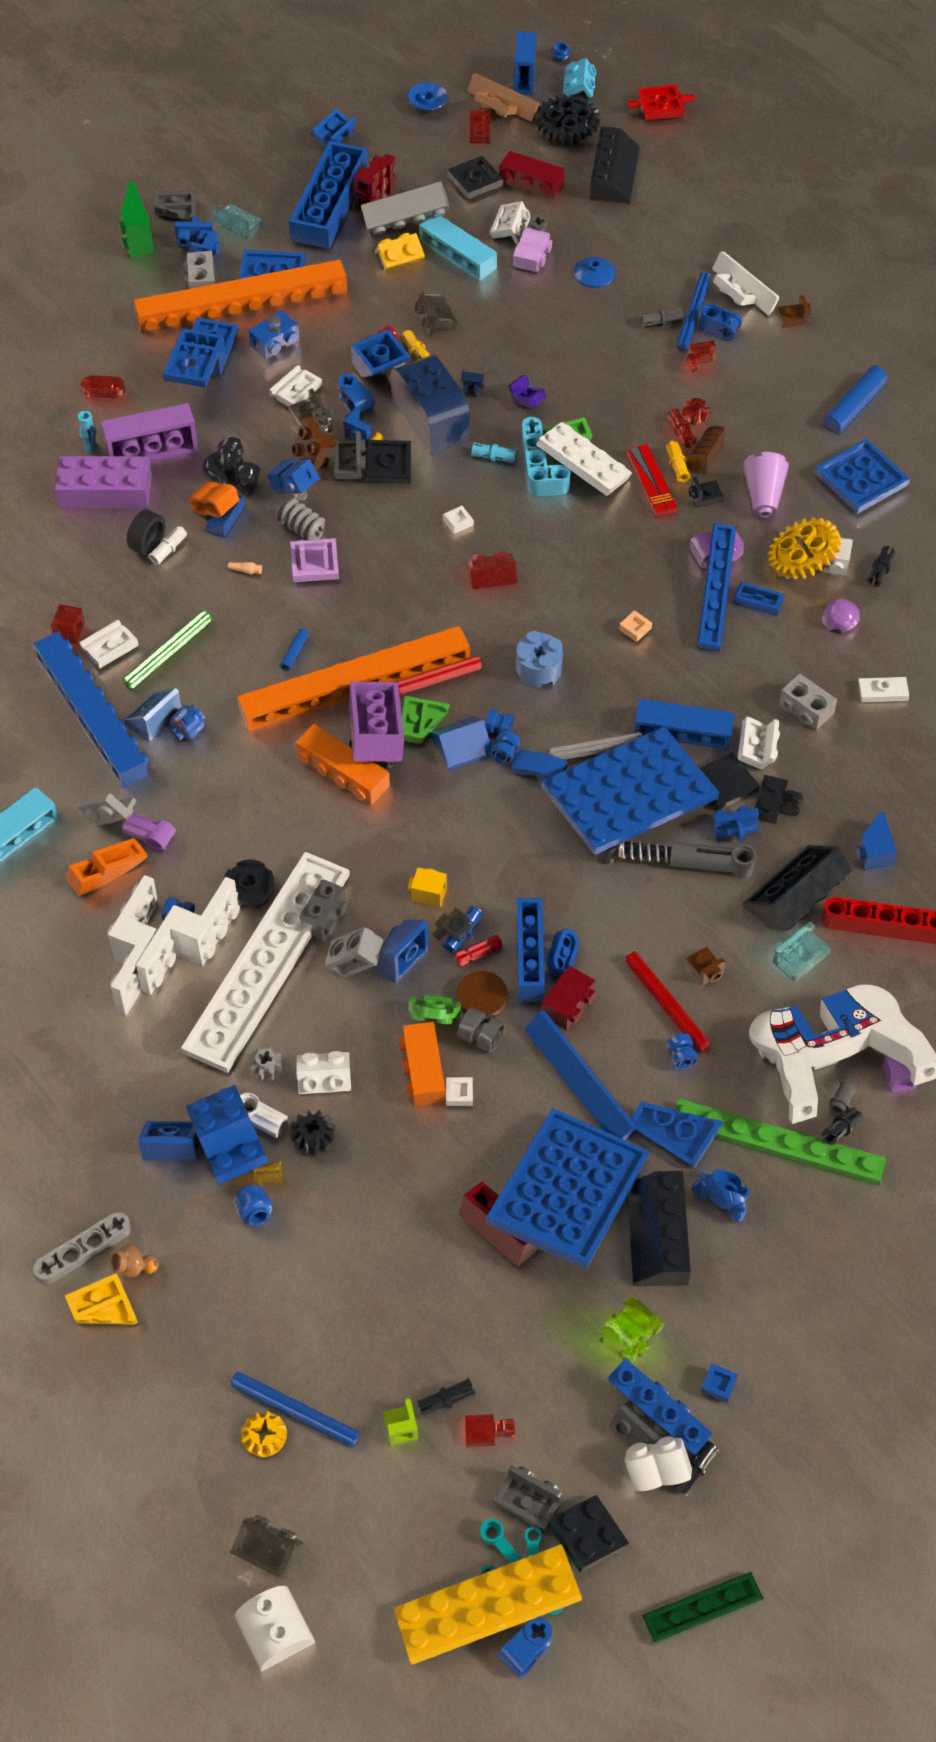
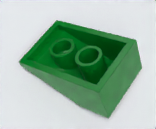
[118,180,154,258]

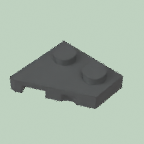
[154,191,196,222]

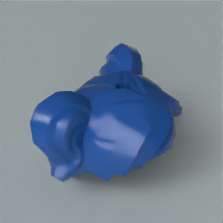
[692,1169,750,1223]

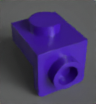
[509,375,547,408]

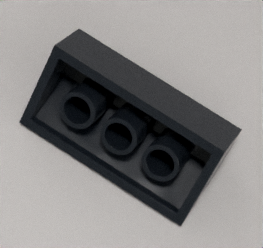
[590,126,640,204]
[742,845,853,931]
[627,1171,691,1286]

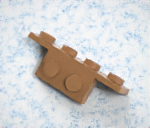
[468,73,540,122]

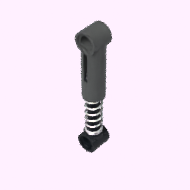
[594,840,757,879]

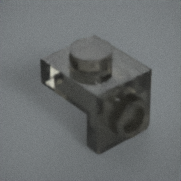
[432,907,474,942]

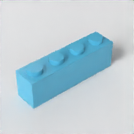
[419,216,497,281]
[0,787,58,862]

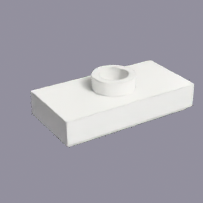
[858,677,909,702]

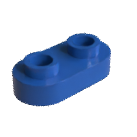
[547,929,579,977]

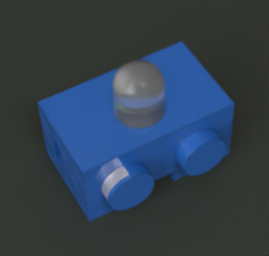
[248,310,299,359]
[266,459,320,501]

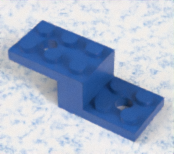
[163,318,239,388]

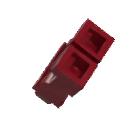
[354,154,396,211]

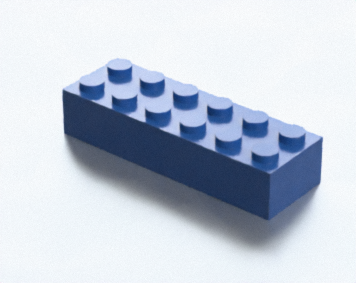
[289,141,369,249]

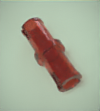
[667,408,697,448]

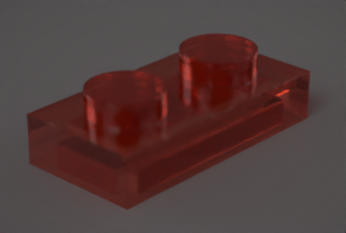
[470,110,490,144]

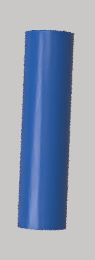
[279,629,309,671]

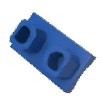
[175,215,213,247]
[714,805,759,841]

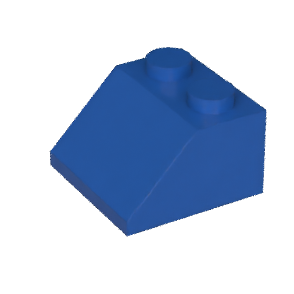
[351,329,410,377]
[374,920,429,983]

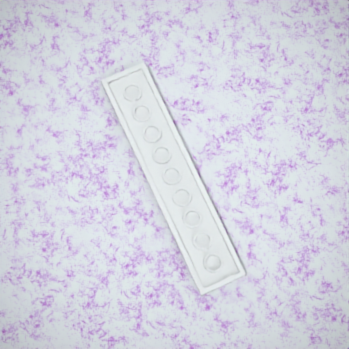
[181,852,350,1073]

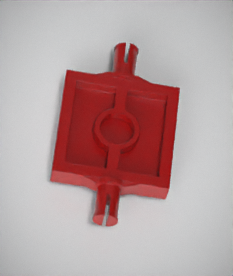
[627,84,695,121]

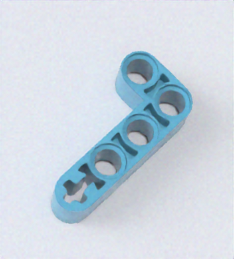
[522,417,570,496]

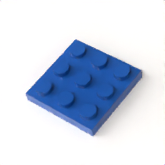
[814,438,910,514]

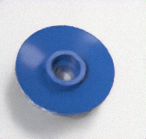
[408,82,447,110]
[574,257,616,288]

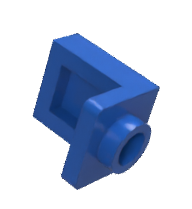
[189,231,221,259]
[343,408,371,446]

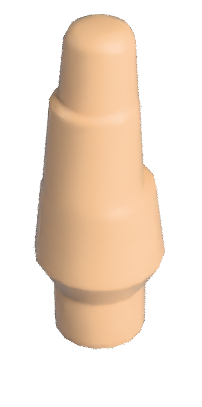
[228,562,262,575]

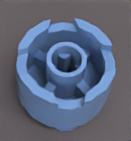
[515,631,563,688]

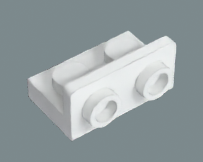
[490,201,530,244]

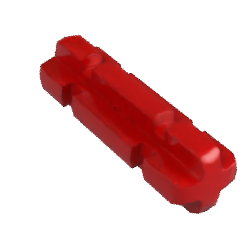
[454,935,502,966]

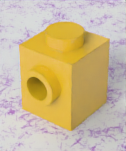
[408,868,447,908]

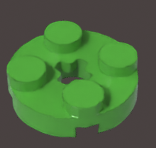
[408,995,461,1024]

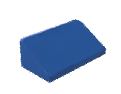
[204,495,245,537]

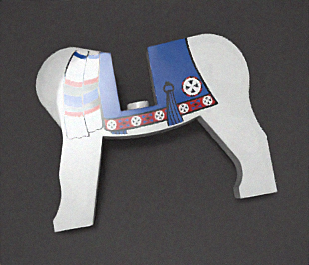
[749,985,936,1124]

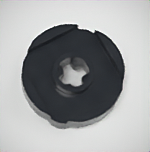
[224,859,274,907]

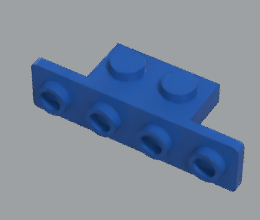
[608,1359,712,1455]

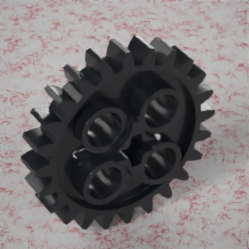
[535,94,600,145]

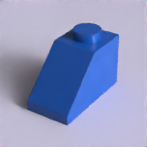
[856,812,897,870]

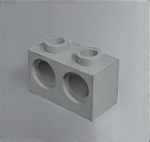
[183,251,215,289]
[779,673,837,730]
[324,927,383,978]

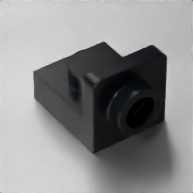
[688,476,723,508]

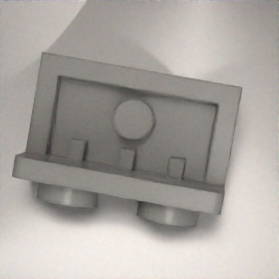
[77,793,137,826]

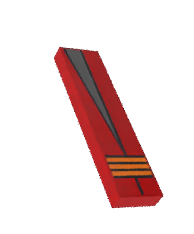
[626,444,678,518]

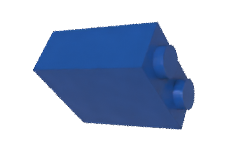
[514,31,537,95]

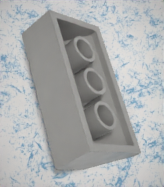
[361,181,450,235]

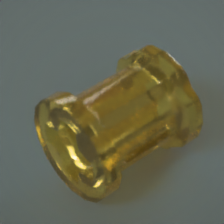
[255,1159,284,1186]

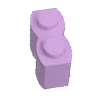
[513,227,552,272]

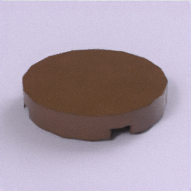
[456,971,508,1018]

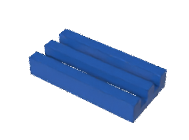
[733,582,785,616]

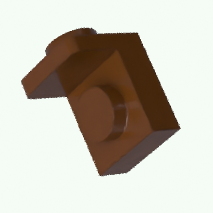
[777,295,811,328]
[685,946,726,985]

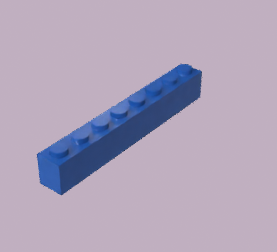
[33,632,150,788]

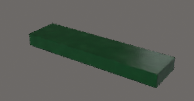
[642,1571,764,1646]

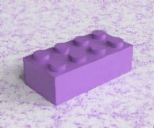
[101,403,199,463]
[55,456,152,508]
[348,682,404,763]

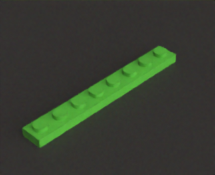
[675,1099,886,1186]

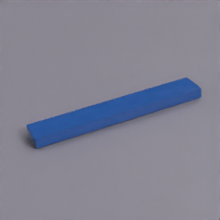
[696,523,736,651]
[525,1011,637,1140]

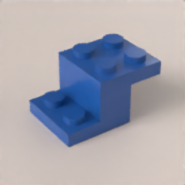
[186,1085,269,1184]

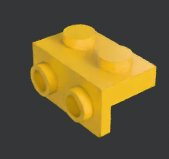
[375,233,425,271]

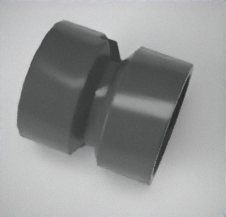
[457,1007,505,1053]

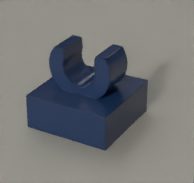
[461,371,486,396]

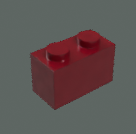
[541,965,597,1030]

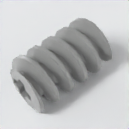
[276,498,325,540]

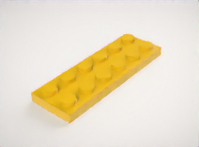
[393,1544,582,1665]

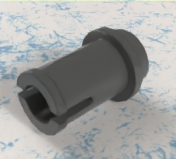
[829,1080,857,1115]

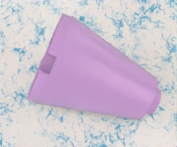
[743,452,789,518]

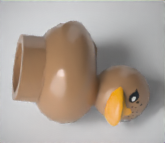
[110,1243,159,1278]

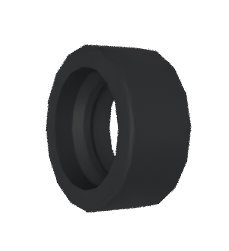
[126,509,166,556]

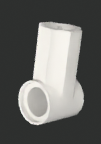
[240,1093,289,1138]

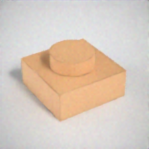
[619,611,652,642]

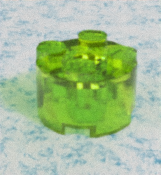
[599,1296,665,1363]

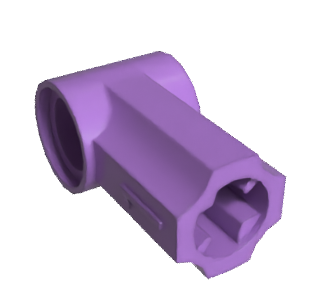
[122,813,176,853]

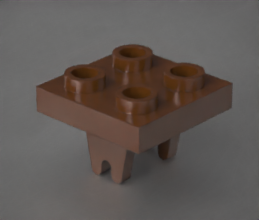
[291,417,337,473]

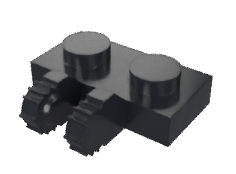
[755,774,804,824]

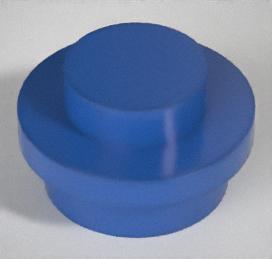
[551,42,570,60]

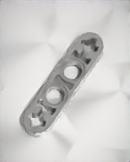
[33,1212,131,1285]

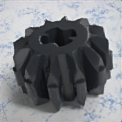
[290,1109,336,1156]

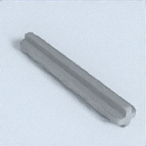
[549,732,642,760]

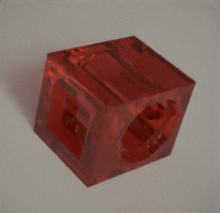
[51,604,85,644]

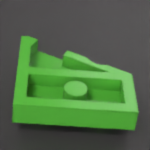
[402,696,450,744]

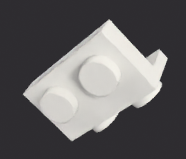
[737,716,780,770]
[297,1051,351,1094]

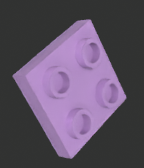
[290,538,339,583]

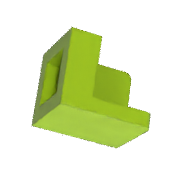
[383,1398,418,1446]

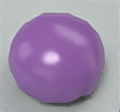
[822,599,860,633]

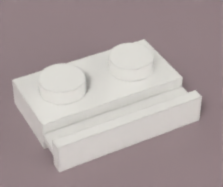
[269,365,322,410]
[79,620,138,668]

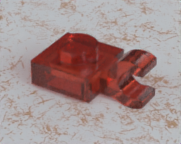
[465,1414,515,1447]

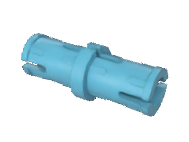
[77,411,98,452]
[471,442,518,464]

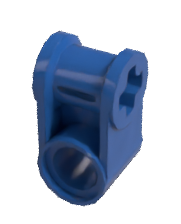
[699,304,742,341]
[338,374,375,413]
[497,1617,552,1679]

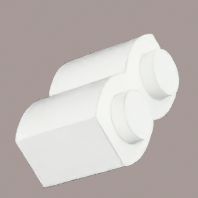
[625,1436,692,1491]

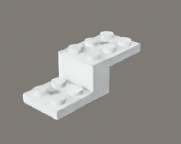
[107,875,159,1016]
[136,877,240,995]

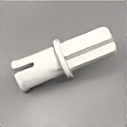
[148,526,187,565]

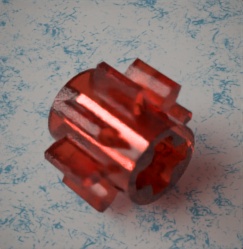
[682,398,710,425]

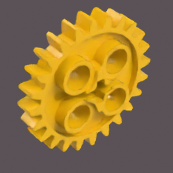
[767,517,842,580]

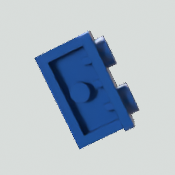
[310,108,357,149]

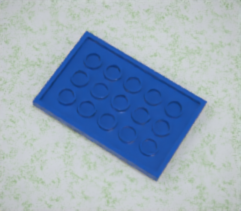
[541,727,719,855]
[485,1108,650,1270]

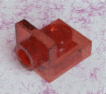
[685,340,716,374]

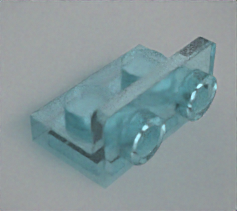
[214,203,263,240]
[773,922,831,983]

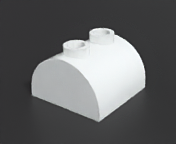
[235,1586,315,1672]

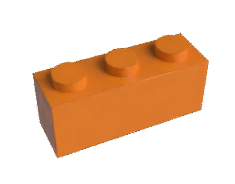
[398,1022,446,1107]

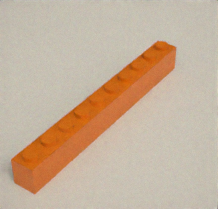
[134,259,347,333]
[237,626,470,732]

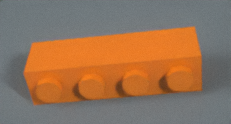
[295,724,390,805]

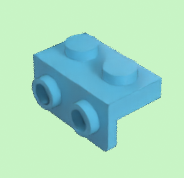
[563,58,596,98]

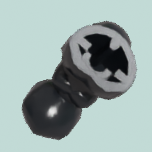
[203,437,261,496]

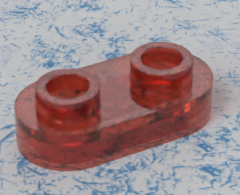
[81,375,126,398]

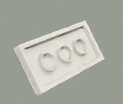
[536,422,632,496]

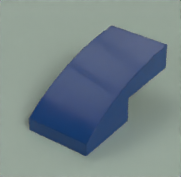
[511,749,569,782]

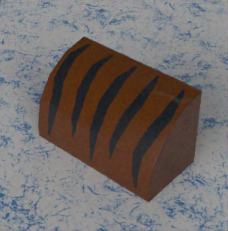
[686,426,725,475]

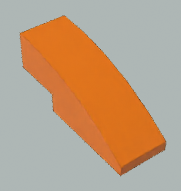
[66,838,147,896]

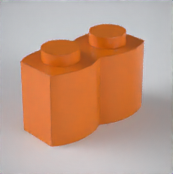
[187,481,240,518]

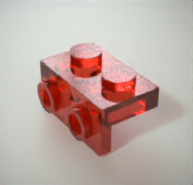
[466,552,517,589]

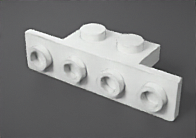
[712,252,779,316]

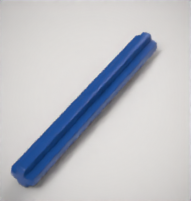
[677,272,711,350]
[231,1372,359,1447]

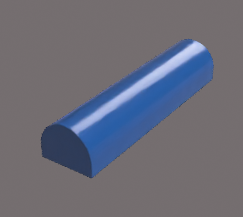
[822,365,887,434]

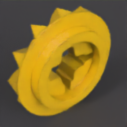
[241,1411,287,1457]

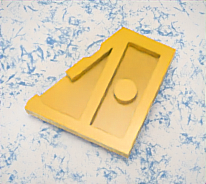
[65,1273,138,1325]

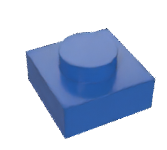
[701,1363,738,1403]

